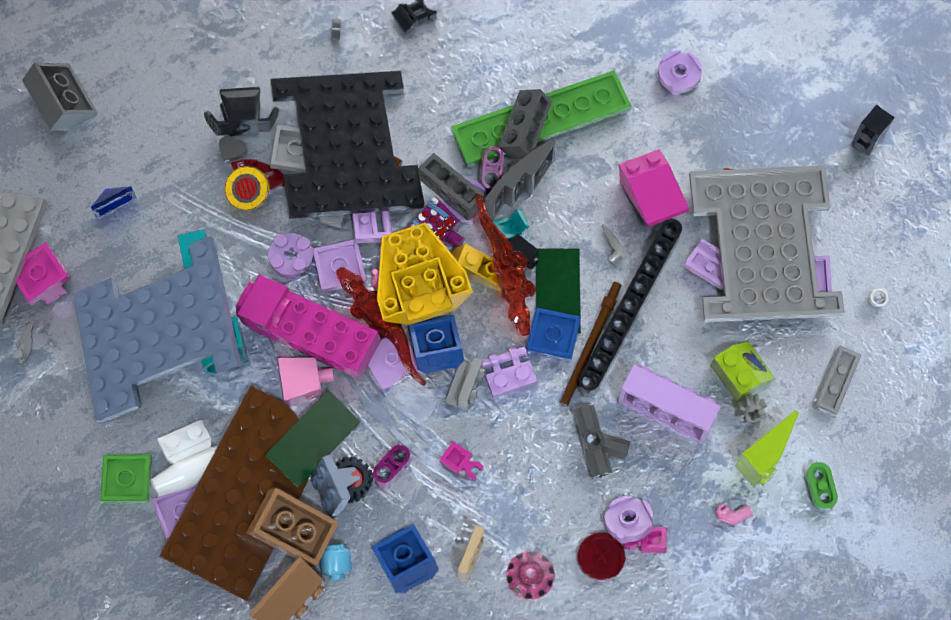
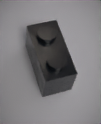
[851,104,895,156]

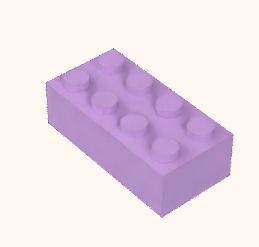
[618,365,721,444]

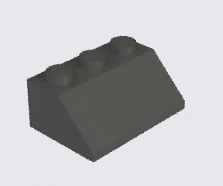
[22,63,98,131]

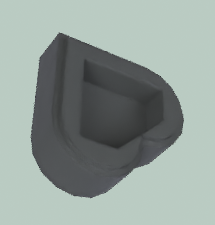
[219,136,247,164]

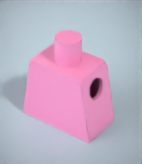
[278,358,335,407]

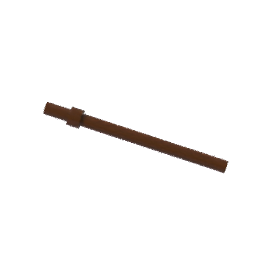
[559,282,622,407]

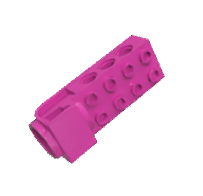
[236,274,381,380]

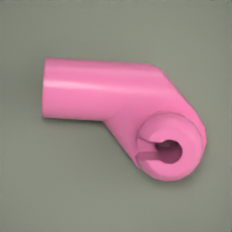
[716,504,753,525]

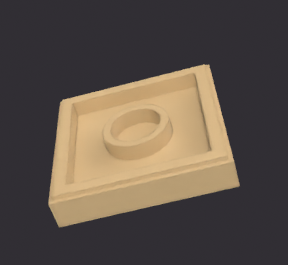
[458,525,485,583]

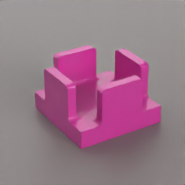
[16,242,71,305]

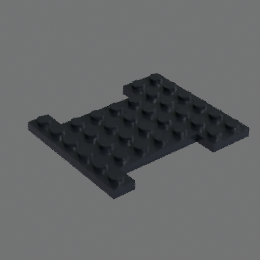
[270,71,425,219]

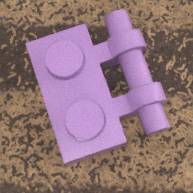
[483,346,537,399]

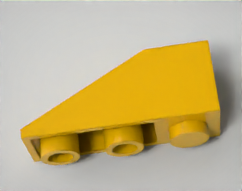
[452,243,522,296]

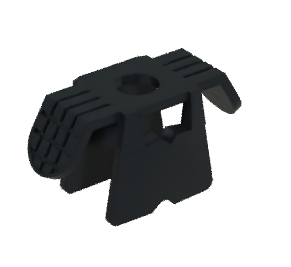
[204,87,279,136]

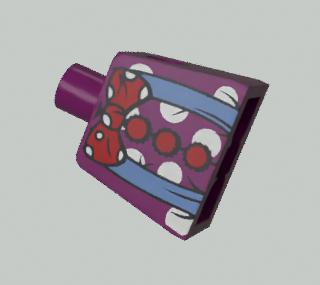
[408,196,465,248]

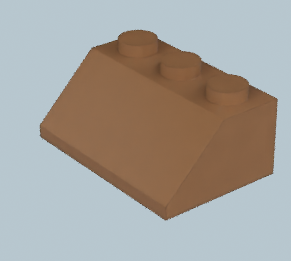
[249,556,326,620]

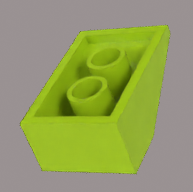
[735,410,799,488]

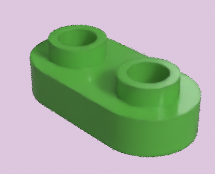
[806,462,838,511]

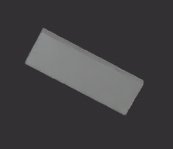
[813,345,862,417]

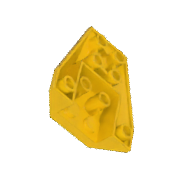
[377,223,473,325]

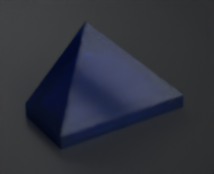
[91,186,137,220]

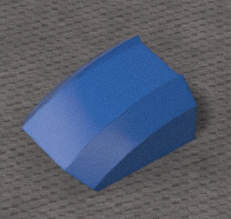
[409,315,464,374]
[371,524,439,593]

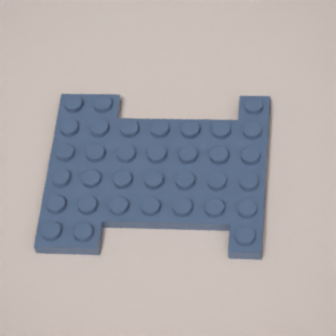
[73,236,242,423]

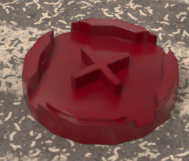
[577,532,626,582]

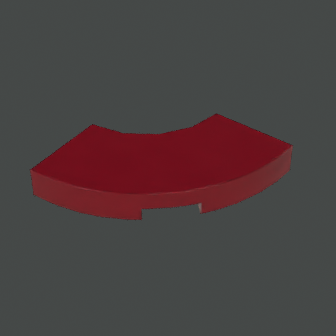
[231,159,285,194]

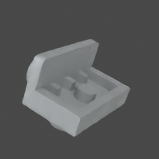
[446,357,486,411]

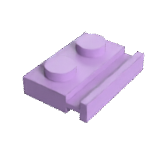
[684,239,724,291]

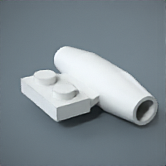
[151,420,218,497]

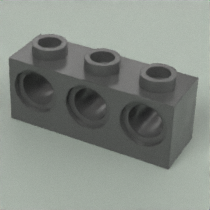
[498,89,552,159]
[418,153,484,221]

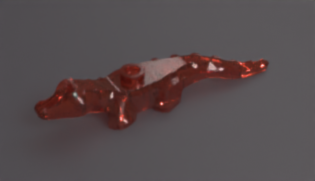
[475,193,536,336]
[336,267,426,386]

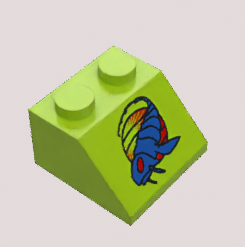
[710,341,776,403]

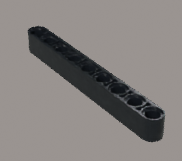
[578,218,682,398]

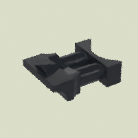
[391,0,437,34]

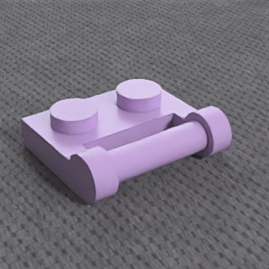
[352,211,394,244]

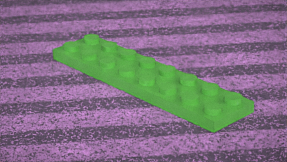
[451,70,632,167]

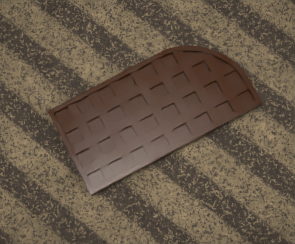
[159,385,310,602]

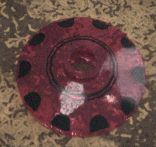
[506,551,555,600]

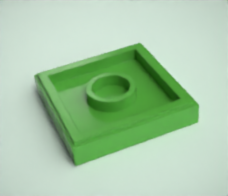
[100,454,152,503]

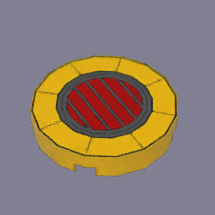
[224,166,270,211]

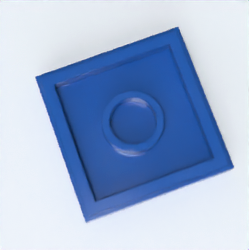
[526,307,581,362]

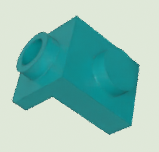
[489,209,530,244]

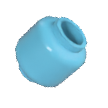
[320,544,352,580]

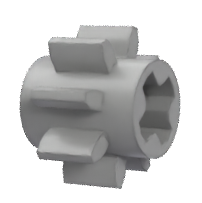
[737,394,767,424]

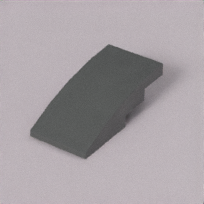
[485,139,556,221]

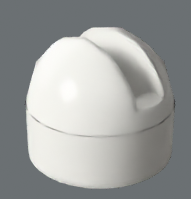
[868,288,889,307]

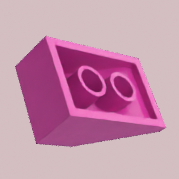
[618,149,689,227]

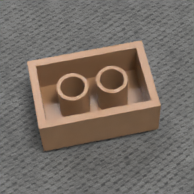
[246,488,339,567]

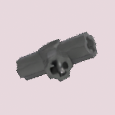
[574,405,630,479]

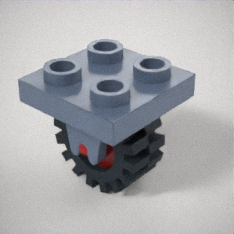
[311,454,373,518]

